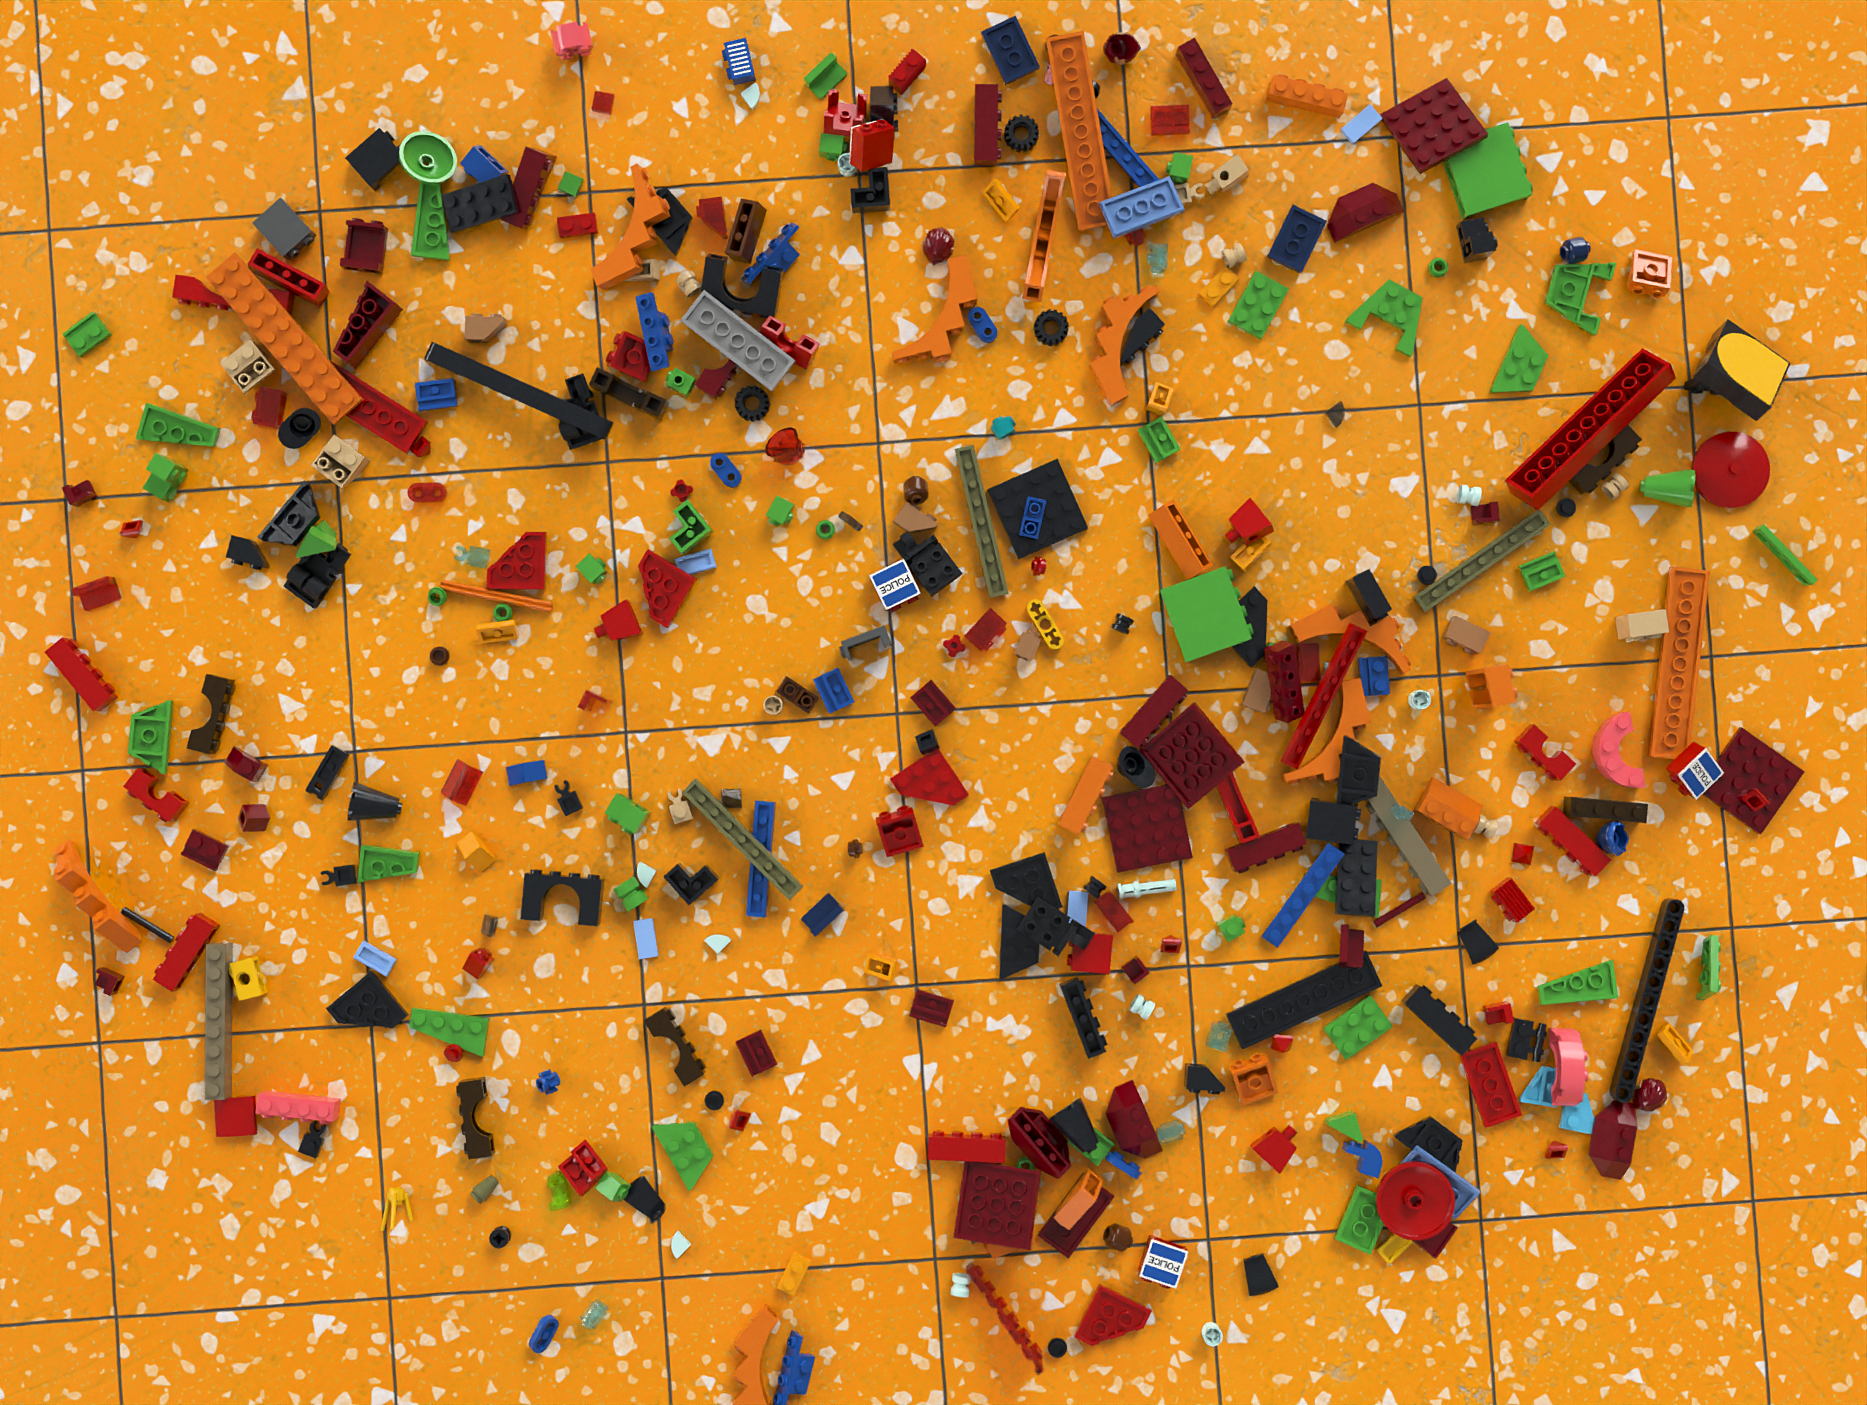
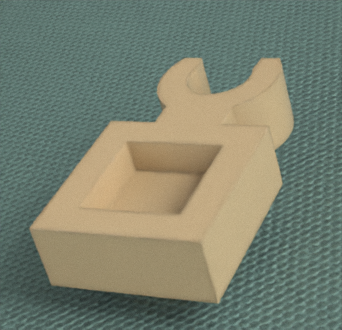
[1174,183,1205,205]
[668,788,693,824]

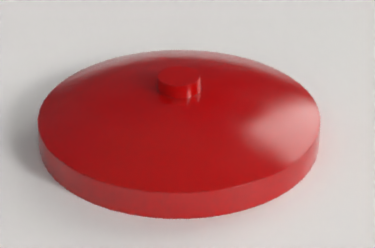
[1691,431,1770,508]
[1375,1161,1455,1240]

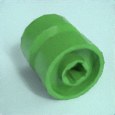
[613,876,649,912]

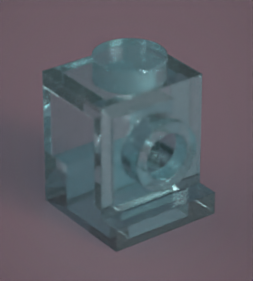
[1147,244,1168,274]
[1205,1021,1232,1052]

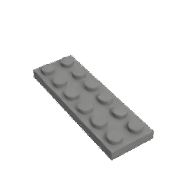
[680,290,796,392]

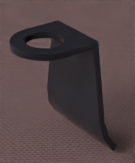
[1458,919,1499,964]
[624,1176,666,1224]
[1243,1253,1279,1296]

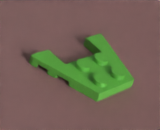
[1544,262,1616,336]
[1345,279,1423,357]

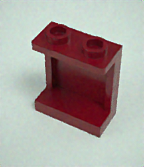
[340,218,388,274]

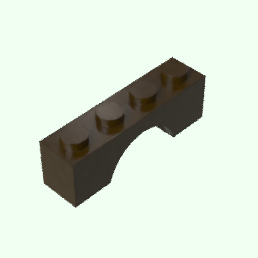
[589,367,669,420]
[1569,425,1642,495]
[187,674,235,754]
[1563,796,1648,823]
[644,1006,706,1086]
[456,1077,495,1160]

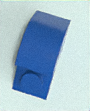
[1342,1140,1382,1178]

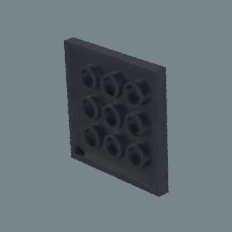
[987,459,1088,560]

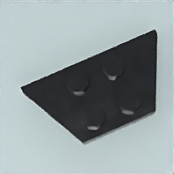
[627,188,693,256]
[257,480,320,547]
[1337,735,1381,805]
[999,904,1039,979]
[1393,1116,1463,1173]

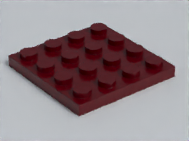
[1380,78,1488,174]
[1139,702,1245,809]
[1702,727,1805,834]
[1102,784,1193,873]
[953,1161,1042,1250]

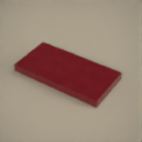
[1037,1172,1115,1259]

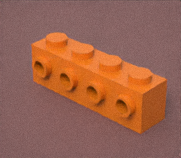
[1266,74,1348,119]
[1148,500,1213,580]
[1057,756,1114,835]

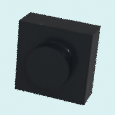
[915,729,940,755]

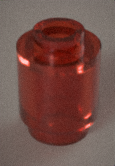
[1124,228,1147,247]

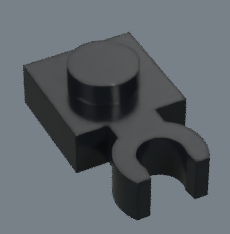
[554,780,584,816]
[320,864,357,886]
[298,1121,326,1158]

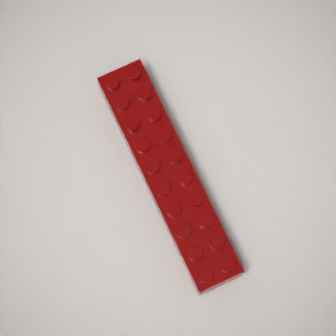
[1505,348,1676,511]

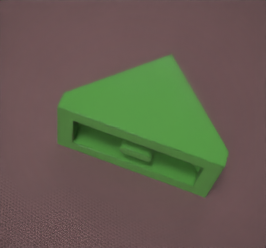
[296,526,338,558]
[1324,1110,1363,1143]

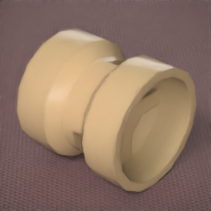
[1221,243,1247,268]
[677,271,702,298]
[1601,473,1629,500]
[763,696,784,715]
[1473,814,1498,839]

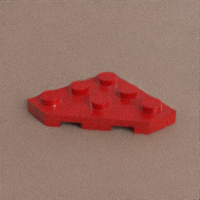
[487,532,547,590]
[638,549,697,628]
[890,749,969,806]
[1074,1283,1152,1346]

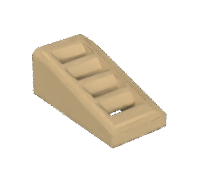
[622,259,660,282]

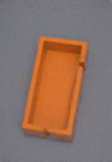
[1465,664,1518,709]

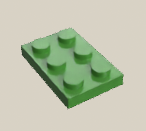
[1227,271,1289,340]
[1323,994,1393,1060]
[1334,1185,1384,1255]

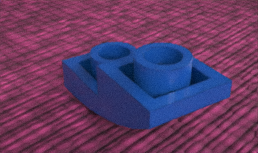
[1019,496,1046,539]

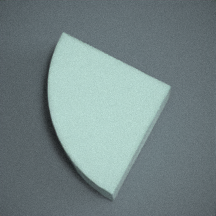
[741,82,760,110]
[637,861,657,888]
[704,934,732,954]
[671,1230,691,1258]

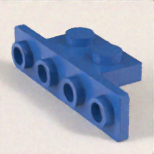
[741,222,800,284]
[635,292,674,371]
[773,1330,815,1405]

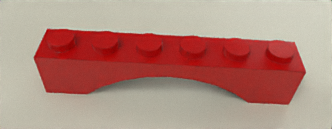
[172,274,295,316]
[1217,773,1260,844]

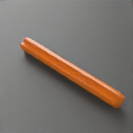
[440,580,553,612]

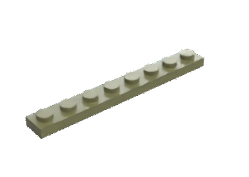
[955,445,1009,598]
[1413,509,1550,613]
[682,779,804,900]

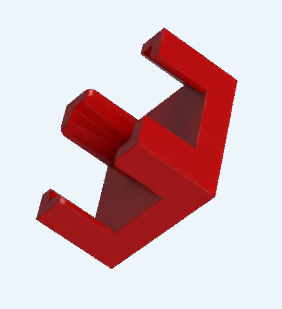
[823,89,868,137]

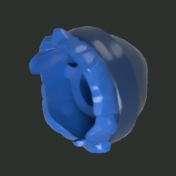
[1596,821,1629,856]

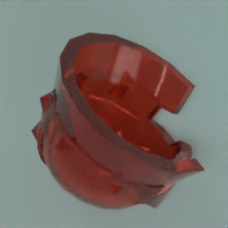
[765,427,805,466]

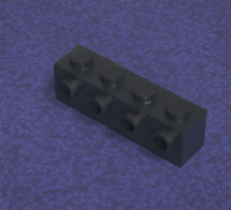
[1059,977,1107,1059]
[1401,984,1477,1056]

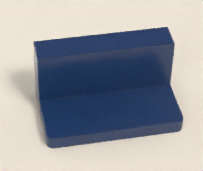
[801,893,844,937]

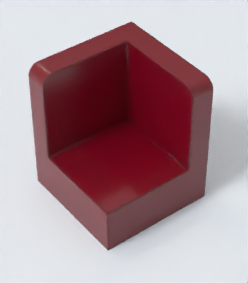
[62,480,98,507]
[1470,502,1500,525]
[238,804,270,832]
[1121,955,1150,984]
[95,967,125,996]

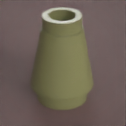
[470,1175,499,1204]

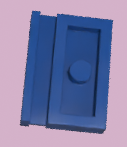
[415,378,458,412]
[1358,656,1390,696]
[813,668,854,714]

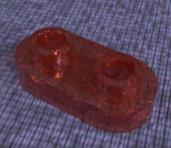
[407,482,447,503]

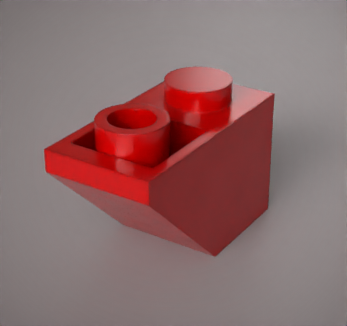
[462,948,495,980]

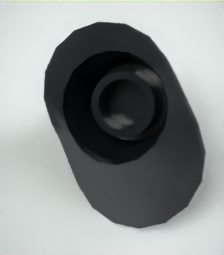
[278,408,321,449]
[1117,746,1156,788]

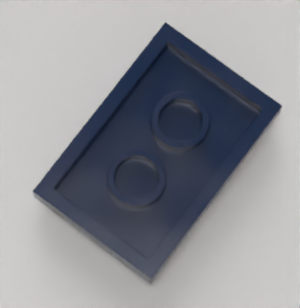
[981,15,1040,85]
[1267,205,1327,274]

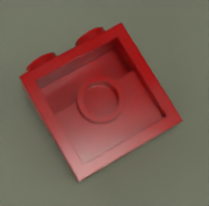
[606,331,650,382]
[875,806,924,857]

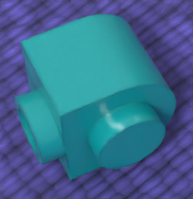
[991,416,1016,440]

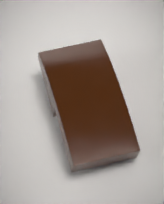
[776,676,819,714]

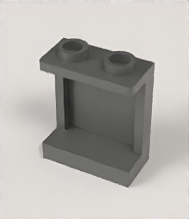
[252,197,316,261]
[839,626,892,661]

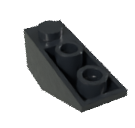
[1120,307,1165,366]

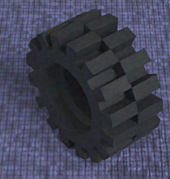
[1004,114,1039,153]
[1034,309,1069,346]
[734,385,770,422]

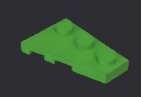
[1696,935,1721,1000]

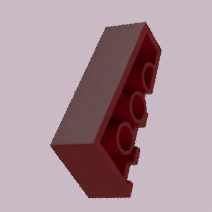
[501,146,557,229]
[333,281,403,369]

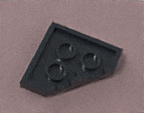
[1231,586,1268,668]
[990,852,1062,909]
[326,971,409,1028]

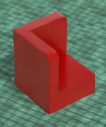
[1483,1001,1514,1025]

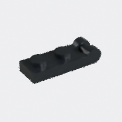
[305,745,350,801]

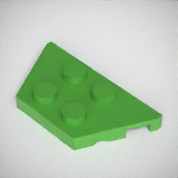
[1489,324,1548,393]
[128,700,174,774]
[652,1121,714,1191]

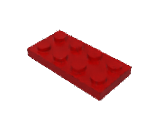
[1459,1041,1522,1128]

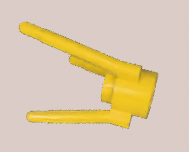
[381,1187,413,1231]

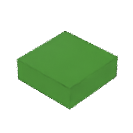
[558,171,584,197]

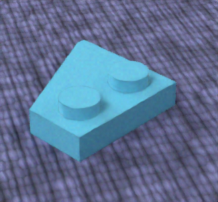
[1518,1066,1557,1108]
[1559,1093,1594,1134]

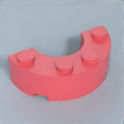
[1592,712,1646,788]
[1548,1028,1588,1106]

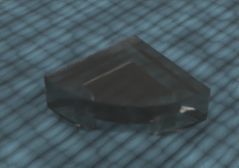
[1325,401,1345,428]
[838,511,863,531]

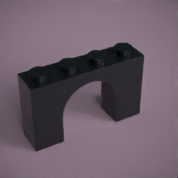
[700,253,784,319]
[520,869,605,926]

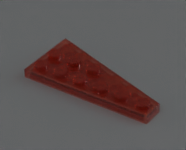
[966,1262,1044,1375]

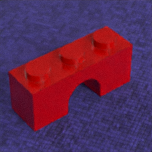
[759,316,820,370]
[1514,724,1576,781]
[123,768,189,822]

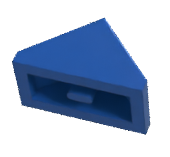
[506,760,548,786]

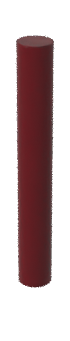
[1373,892,1426,928]

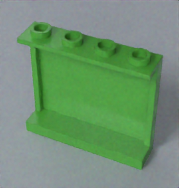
[1443,122,1533,221]
[1160,566,1254,662]

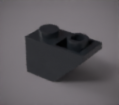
[226,535,270,570]
[1184,1063,1225,1094]

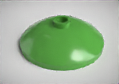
[399,131,457,184]

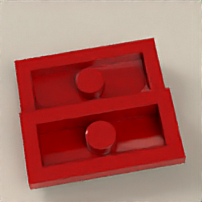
[214,1096,258,1137]
[558,1139,608,1197]

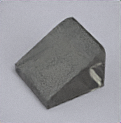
[721,788,742,808]
[481,914,499,937]

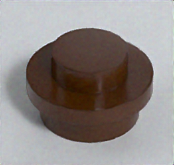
[430,647,450,666]
[848,839,863,858]

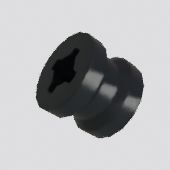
[1111,613,1134,635]
[1083,876,1107,899]
[489,1226,511,1248]

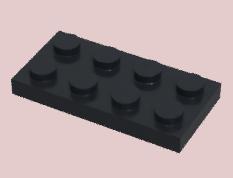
[441,174,520,233]
[1335,839,1378,918]

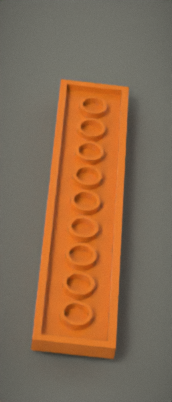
[1046,31,1112,231]
[206,252,364,425]
[1648,566,1710,760]

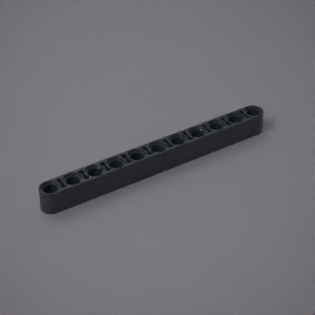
[424,341,614,440]
[1609,898,1684,1103]

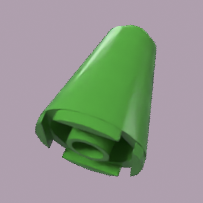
[1640,469,1695,508]

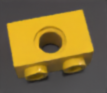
[229,956,267,1001]

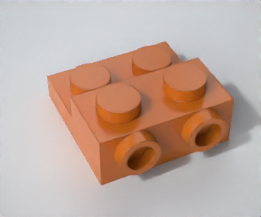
[1627,249,1672,298]
[1229,1053,1278,1105]

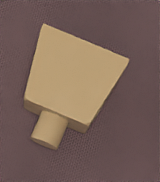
[1205,154,1249,194]

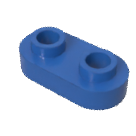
[968,307,997,343]
[710,453,742,488]
[1105,1151,1142,1180]
[529,1315,559,1353]

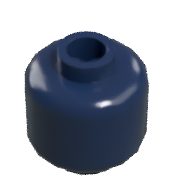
[1560,237,1591,264]

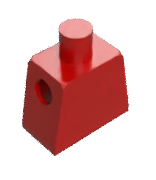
[1225,498,1274,545]
[594,599,643,641]
[1250,1125,1298,1174]

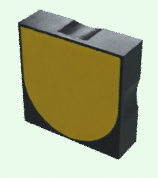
[1693,319,1791,421]

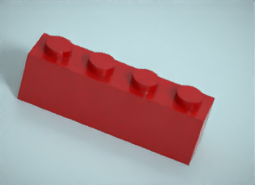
[248,248,329,308]
[45,637,118,712]
[1535,806,1611,877]
[153,913,220,992]
[928,1130,1006,1163]

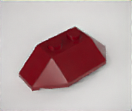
[1327,183,1404,243]
[1105,1080,1163,1158]
[1588,1100,1637,1180]
[1008,1107,1071,1179]

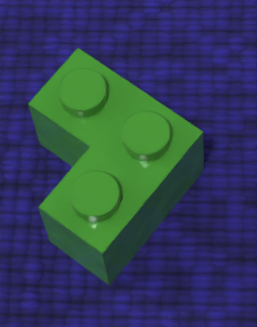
[143,453,188,502]
[669,499,713,555]
[605,793,652,835]

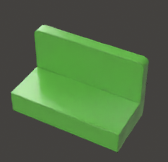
[804,52,847,100]

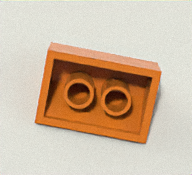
[1413,777,1483,839]

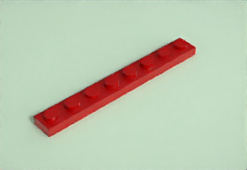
[1280,623,1368,769]

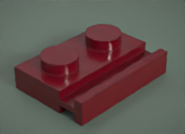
[910,680,956,727]
[180,829,229,871]
[909,989,954,1027]
[735,1029,778,1077]
[1412,1221,1458,1259]

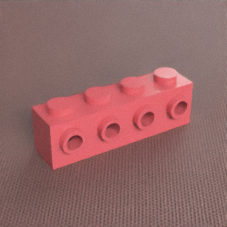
[255,1091,341,1124]

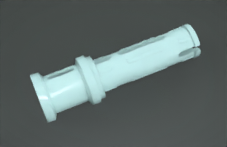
[1117,879,1177,901]

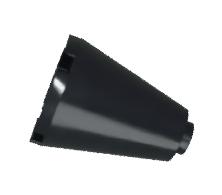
[347,782,402,821]
[1049,1098,1099,1154]

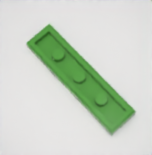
[1753,524,1817,586]

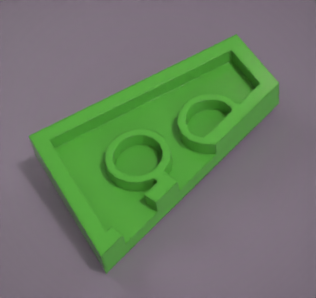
[357,844,420,883]

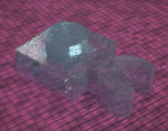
[454,546,491,569]
[1389,803,1414,822]

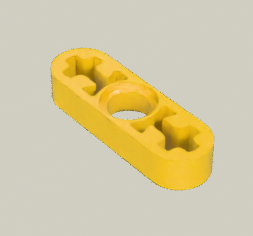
[1026,599,1064,650]

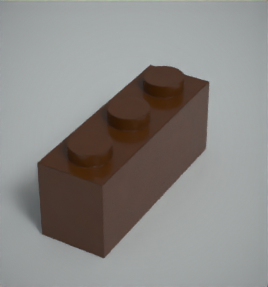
[725,198,767,264]

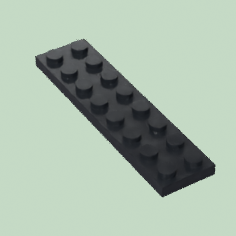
[1225,950,1382,1050]

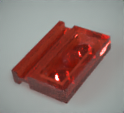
[1150,105,1190,136]

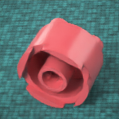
[550,22,593,60]

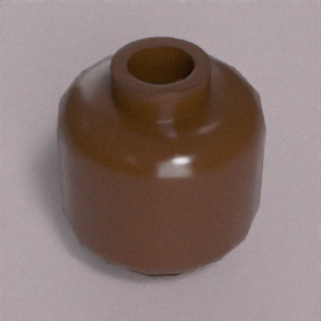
[903,476,929,505]
[1103,1223,1133,1252]

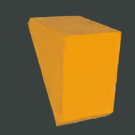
[1145,382,1173,416]
[457,831,496,872]
[864,954,897,981]

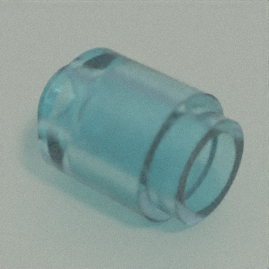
[1156,1120,1186,1144]
[580,1299,608,1330]

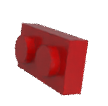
[557,213,598,238]

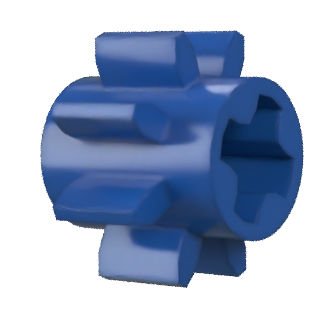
[536,1070,560,1095]

